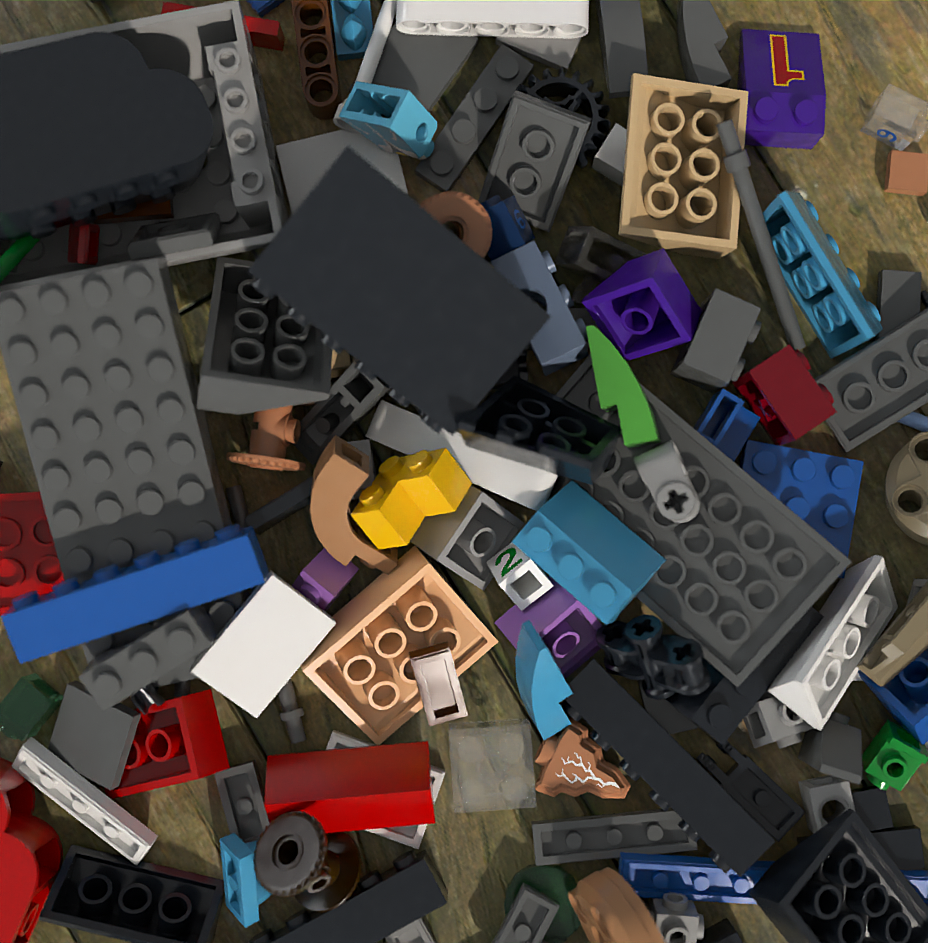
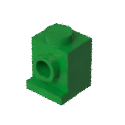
[862,720,928,792]

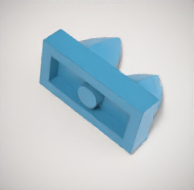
[331,0,373,61]
[220,833,272,927]

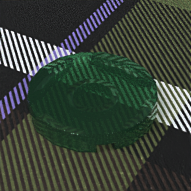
[503,864,581,943]

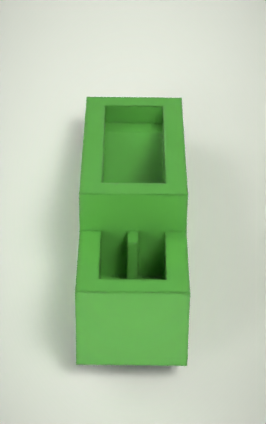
[586,325,661,449]

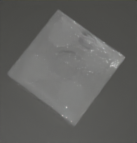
[448,718,536,813]

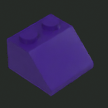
[582,248,702,361]

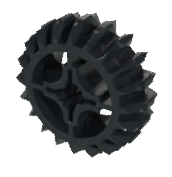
[505,67,611,169]

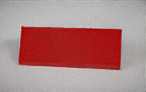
[264,740,436,833]

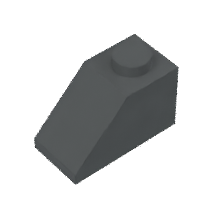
[798,711,862,784]

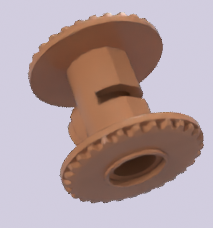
[419,191,492,258]
[226,402,315,471]

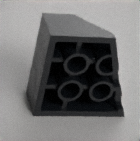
[458,375,622,485]

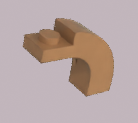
[310,435,398,575]

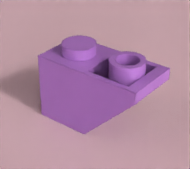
[292,548,359,612]

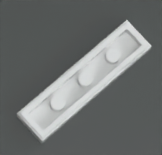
[12,737,158,865]

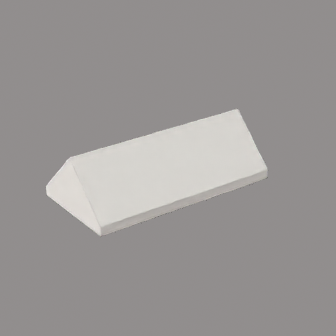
[768,555,898,731]

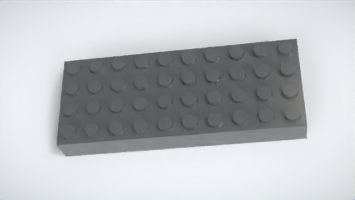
[0,258,250,687]

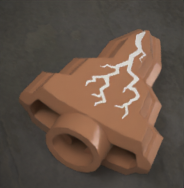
[534,716,631,798]

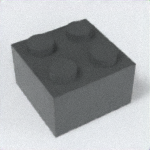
[670,288,762,393]

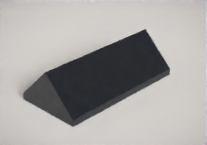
[39,844,225,943]

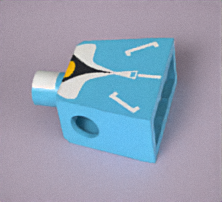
[338,81,437,160]

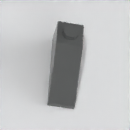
[292,362,388,465]

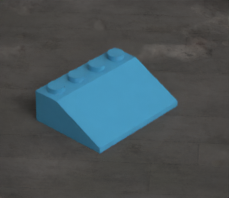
[763,190,883,359]

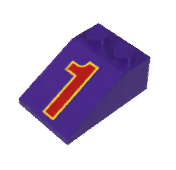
[737,29,826,149]

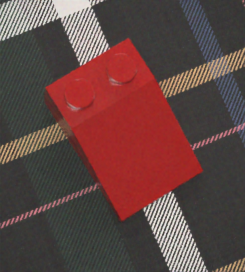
[104,689,230,799]

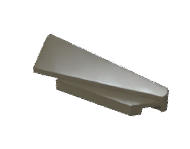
[856,581,928,687]

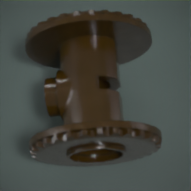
[253,811,362,912]

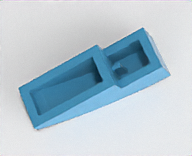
[515,620,573,740]

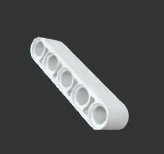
[396,0,589,39]
[366,400,558,511]

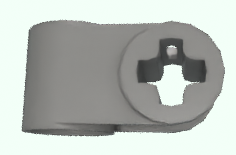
[634,440,700,523]

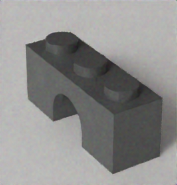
[79,604,219,712]

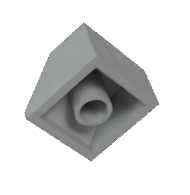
[410,485,526,591]

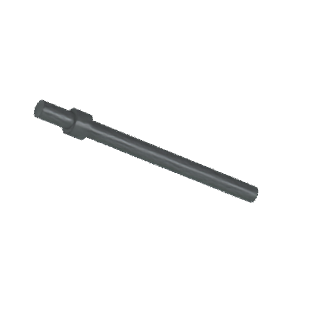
[716,119,806,350]

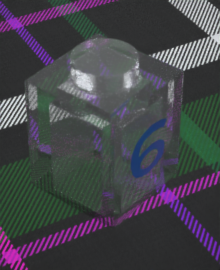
[860,83,928,151]

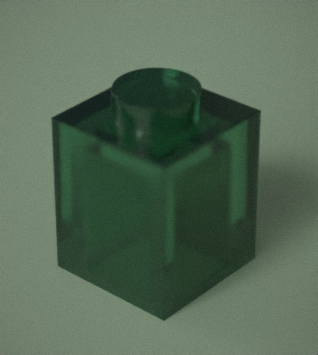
[0,673,63,741]

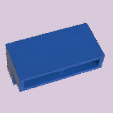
[694,389,761,462]

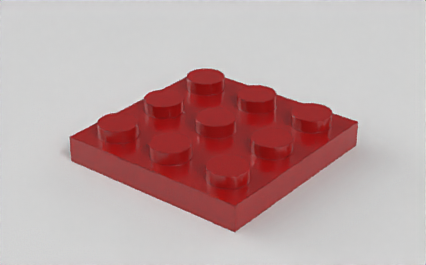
[0,491,64,616]

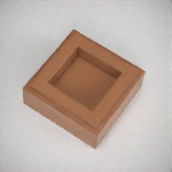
[884,150,928,196]

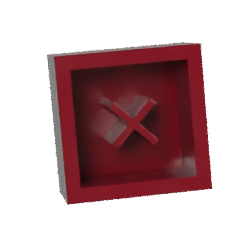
[732,344,837,446]

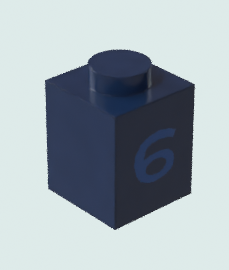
[481,194,535,261]

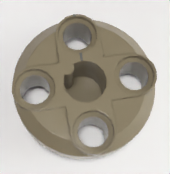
[885,432,928,546]

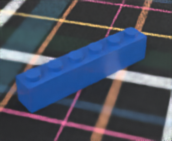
[1,524,269,664]

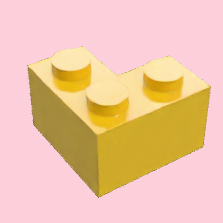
[351,447,472,550]

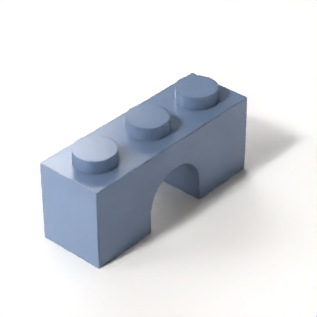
[491,241,589,376]

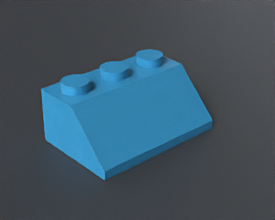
[512,480,666,625]

